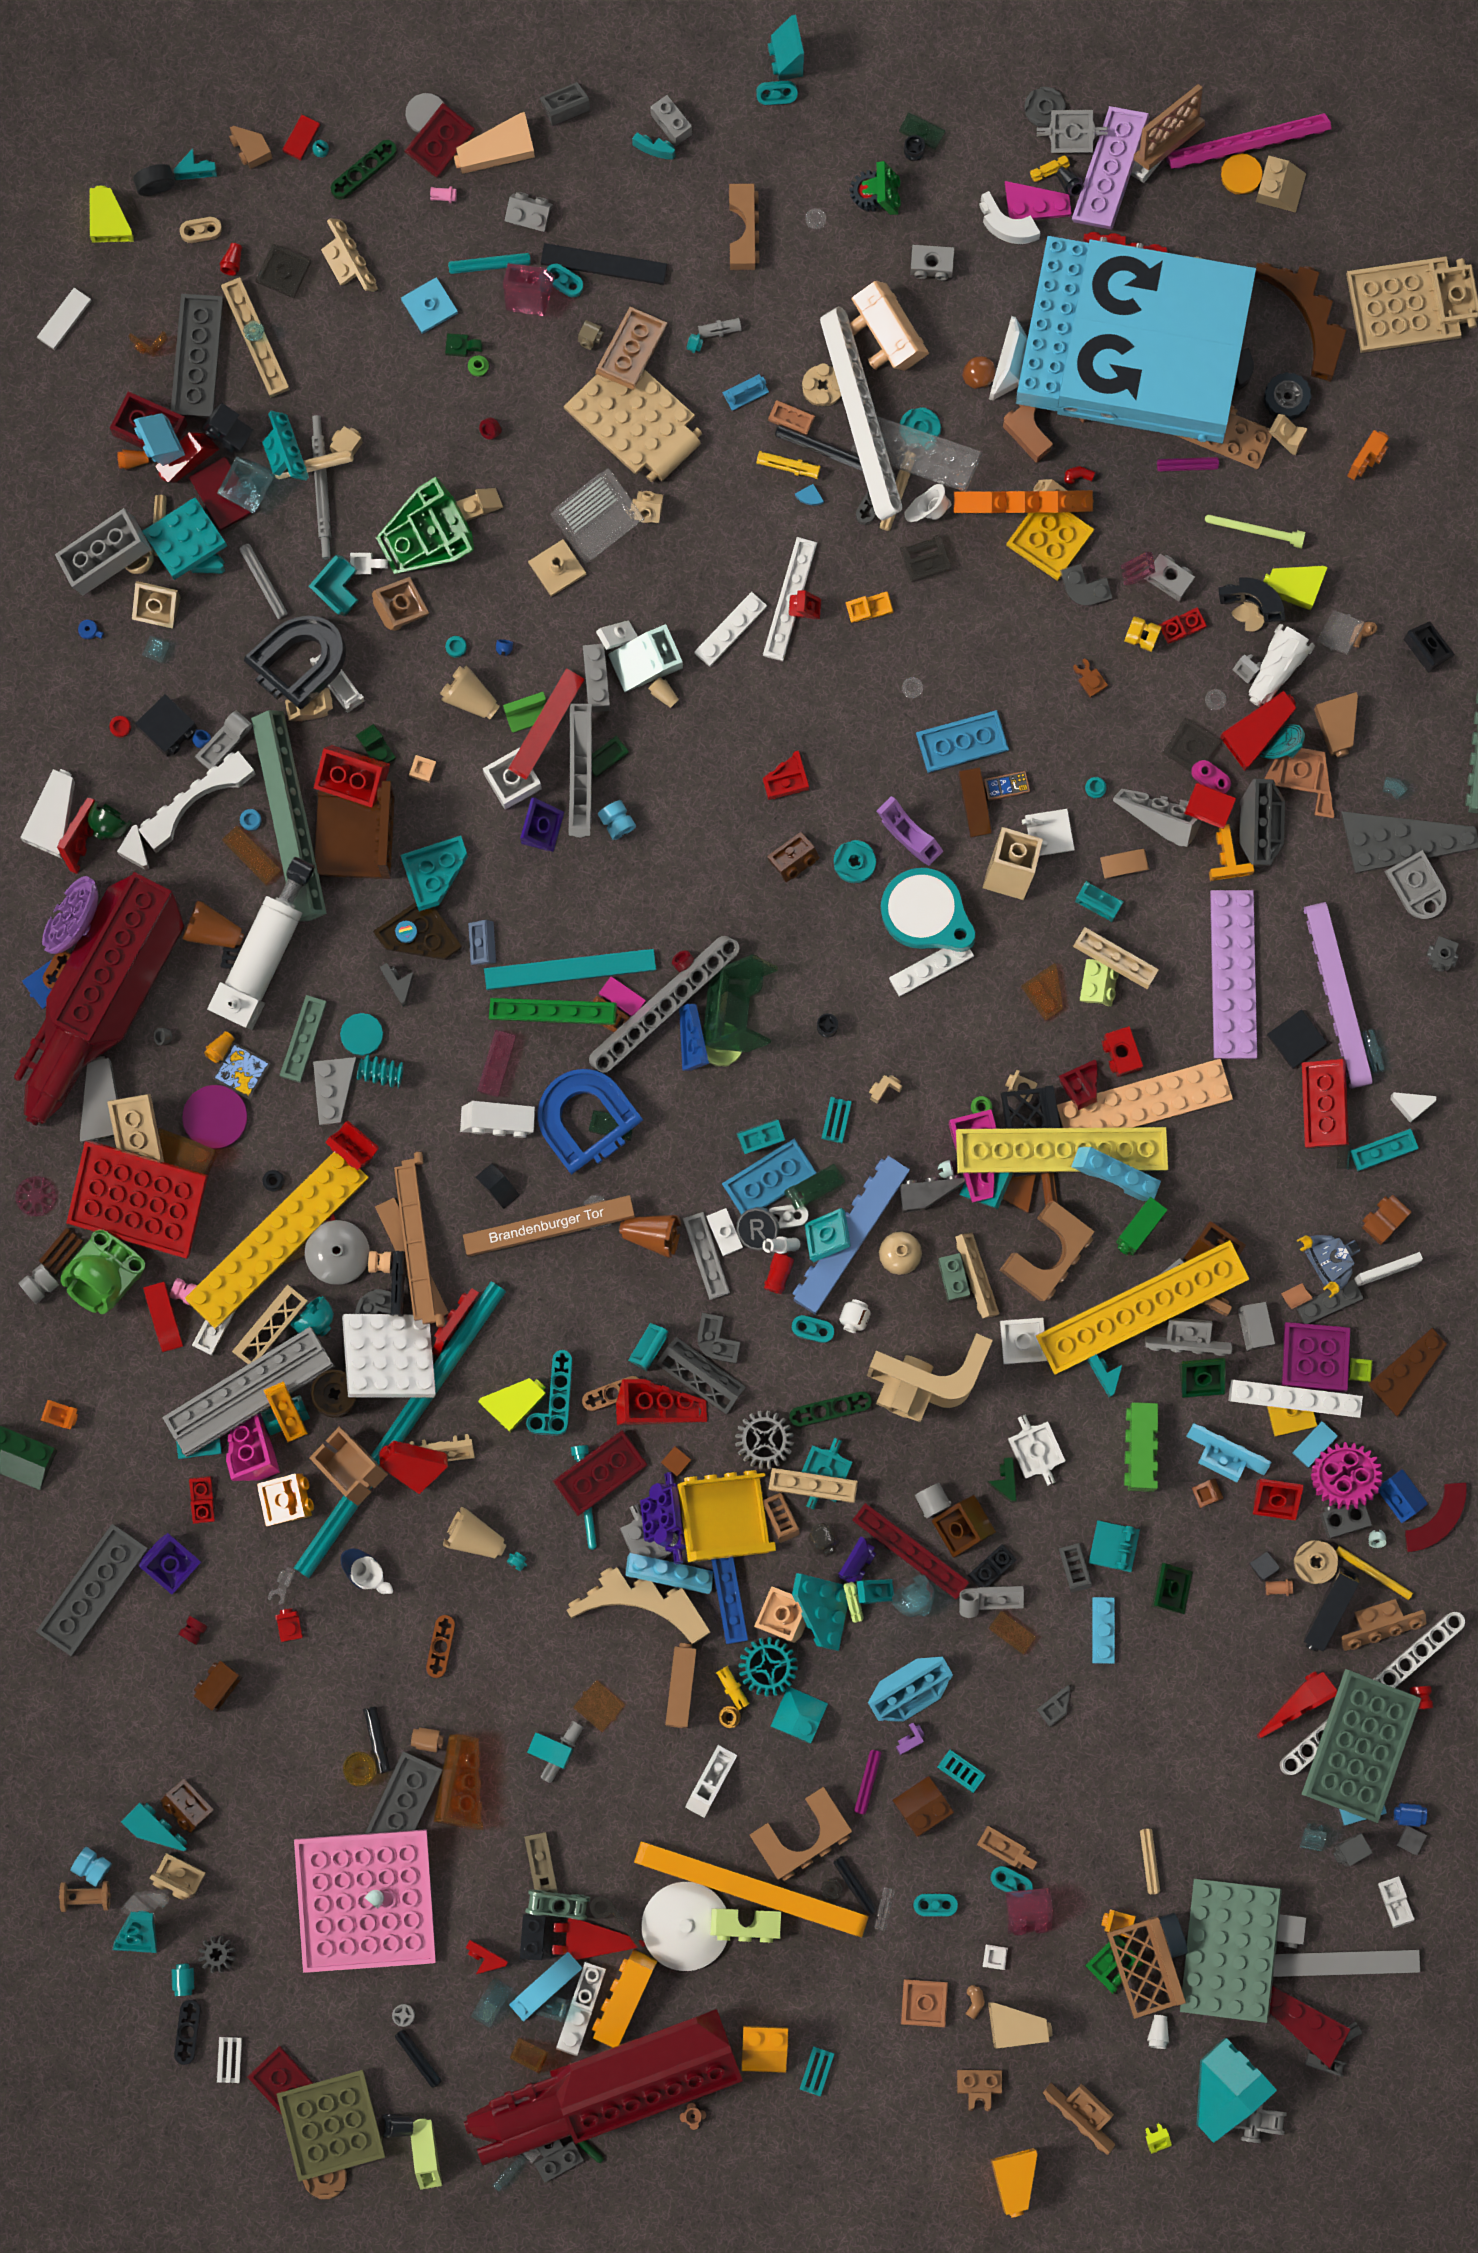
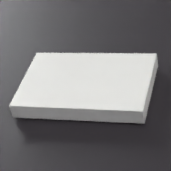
[1354,1252,1423,1287]

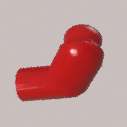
[1064,466,1095,484]

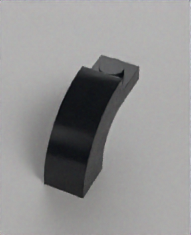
[1218,577,1285,623]

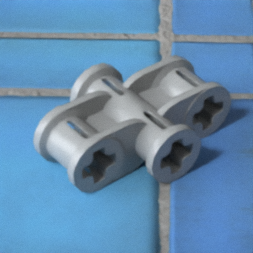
[1234,2101,1287,2143]

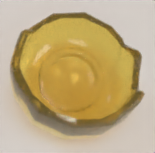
[343,1752,376,1787]

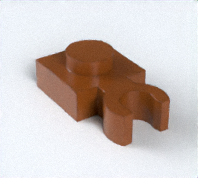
[1073,658,1108,698]

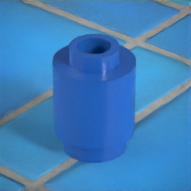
[1394,1803,1427,1827]

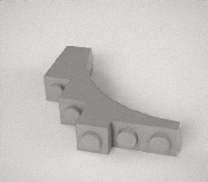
[569,704,592,837]

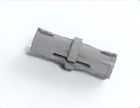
[698,317,741,339]

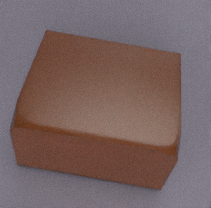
[1192,1478,1223,1508]

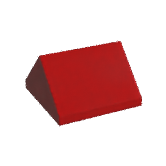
[1184,783,1236,829]
[1253,1479,1303,1521]

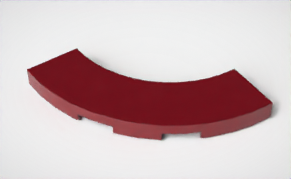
[1405,1482,1466,1552]

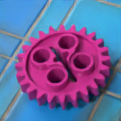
[1311,1442,1382,1510]

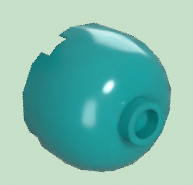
[290,1296,334,1337]

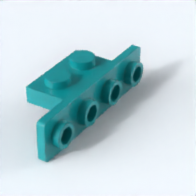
[262,411,309,481]

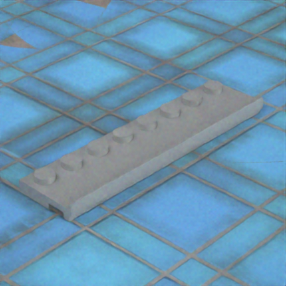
[162,1327,335,1457]

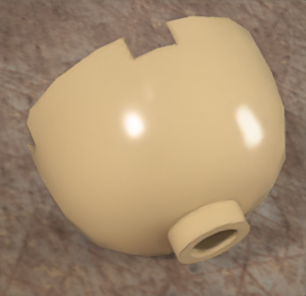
[879,1232,922,1275]

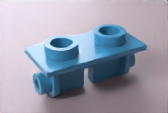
[722,374,769,411]

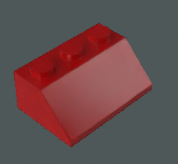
[314,745,390,808]

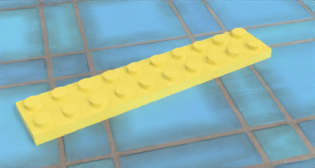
[956,1127,1168,1173]

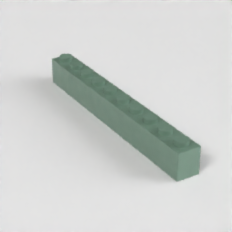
[251,710,327,921]

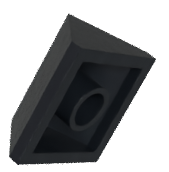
[1403,621,1455,673]

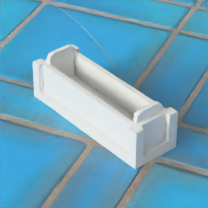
[310,654,365,713]

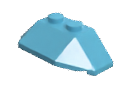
[868,1657,953,1722]

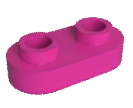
[1191,760,1231,793]

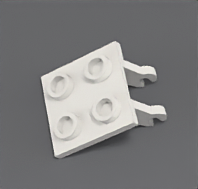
[1022,809,1074,856]

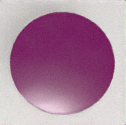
[182,1085,247,1149]

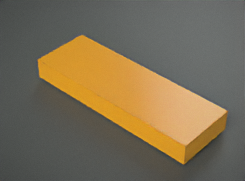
[264,1381,308,1442]

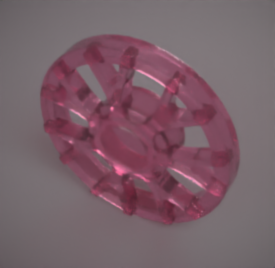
[15,1176,56,1217]

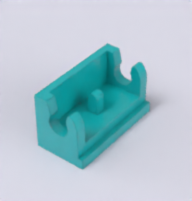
[1075,881,1124,922]
[736,1119,785,1154]

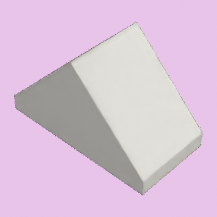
[117,825,149,870]
[1391,1092,1436,1123]

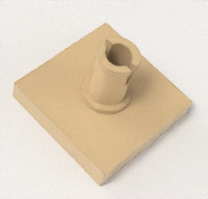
[528,539,586,597]

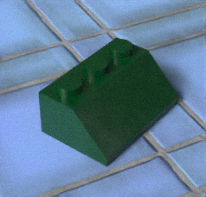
[0,1426,57,1490]

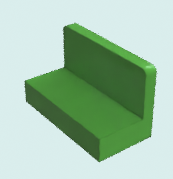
[503,692,546,733]

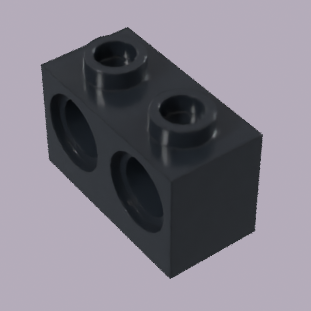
[520,1914,546,1960]

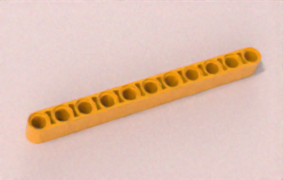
[634,1842,869,1938]

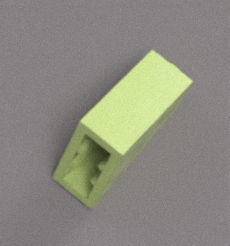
[411,2119,442,2190]

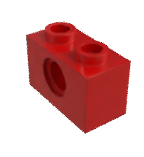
[1102,1026,1143,1077]

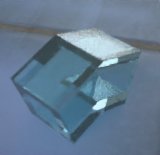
[1382,777,1408,800]

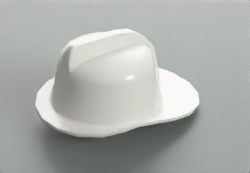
[905,484,952,522]

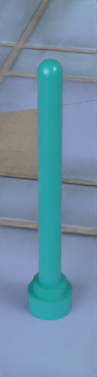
[571,1445,597,1550]

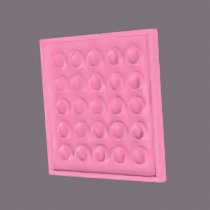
[294,1829,436,1973]

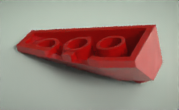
[616,1379,707,1425]

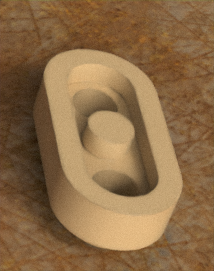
[180,217,222,243]

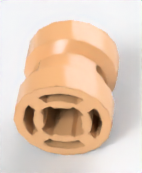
[368,1251,392,1273]

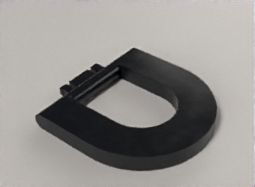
[244,616,346,709]

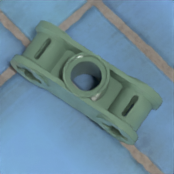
[525,1889,590,1920]

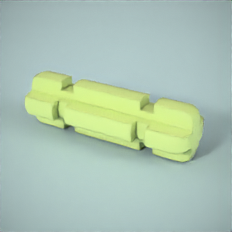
[844,1582,864,1623]

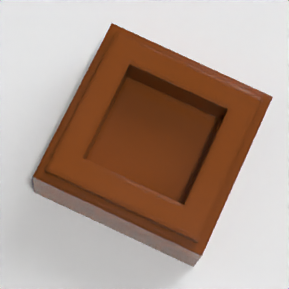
[661,1446,691,1477]

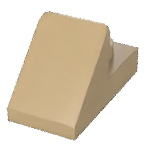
[1269,414,1308,455]
[456,488,503,521]

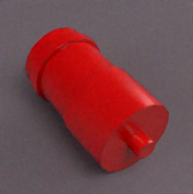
[764,1253,794,1294]

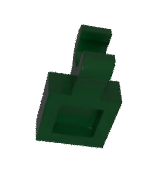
[445,333,483,357]

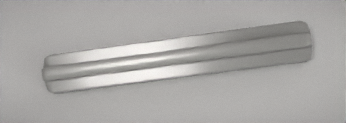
[240,544,287,619]

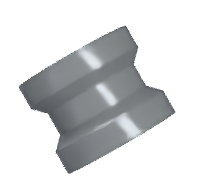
[392,2004,415,2027]

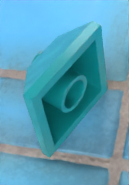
[771,1686,828,1744]

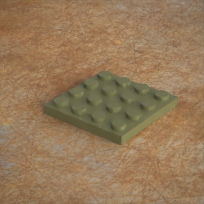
[277,2070,385,2181]

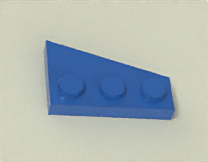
[679,1004,709,1071]

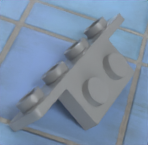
[1145,1318,1232,1356]

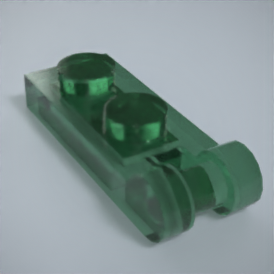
[784,1164,845,1210]

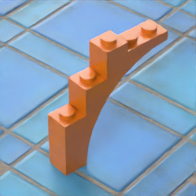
[954,490,1093,513]

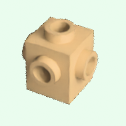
[631,491,663,523]

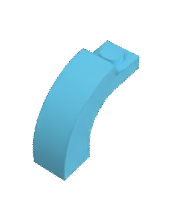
[509,1952,582,2021]

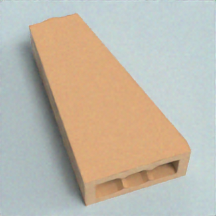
[454,112,535,174]

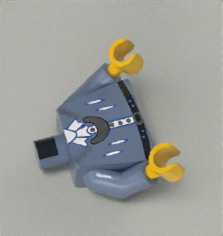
[1297,1235,1360,1298]

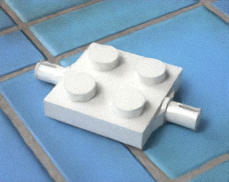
[1008,1415,1065,1486]

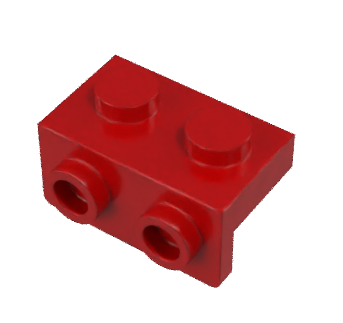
[325,1121,379,1171]

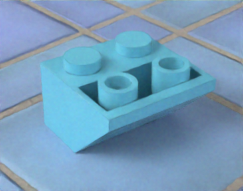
[134,413,185,466]

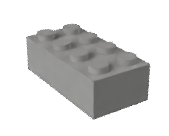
[55,508,152,595]

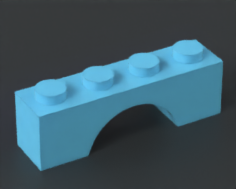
[1071,1147,1161,1201]

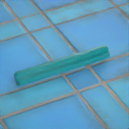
[448,253,531,274]

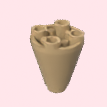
[440,666,500,719]

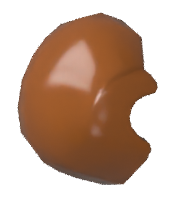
[962,356,996,389]

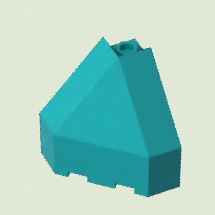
[1196,2038,1277,2143]

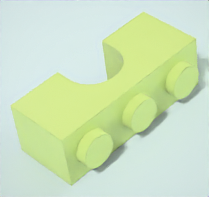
[710,1908,781,1943]

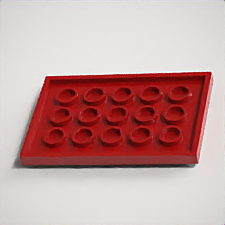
[66,1140,208,1259]

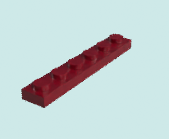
[852,1503,969,1600]

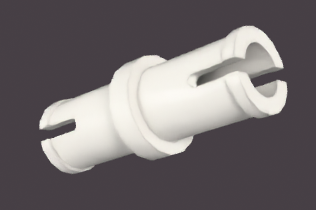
[763,1236,800,1254]

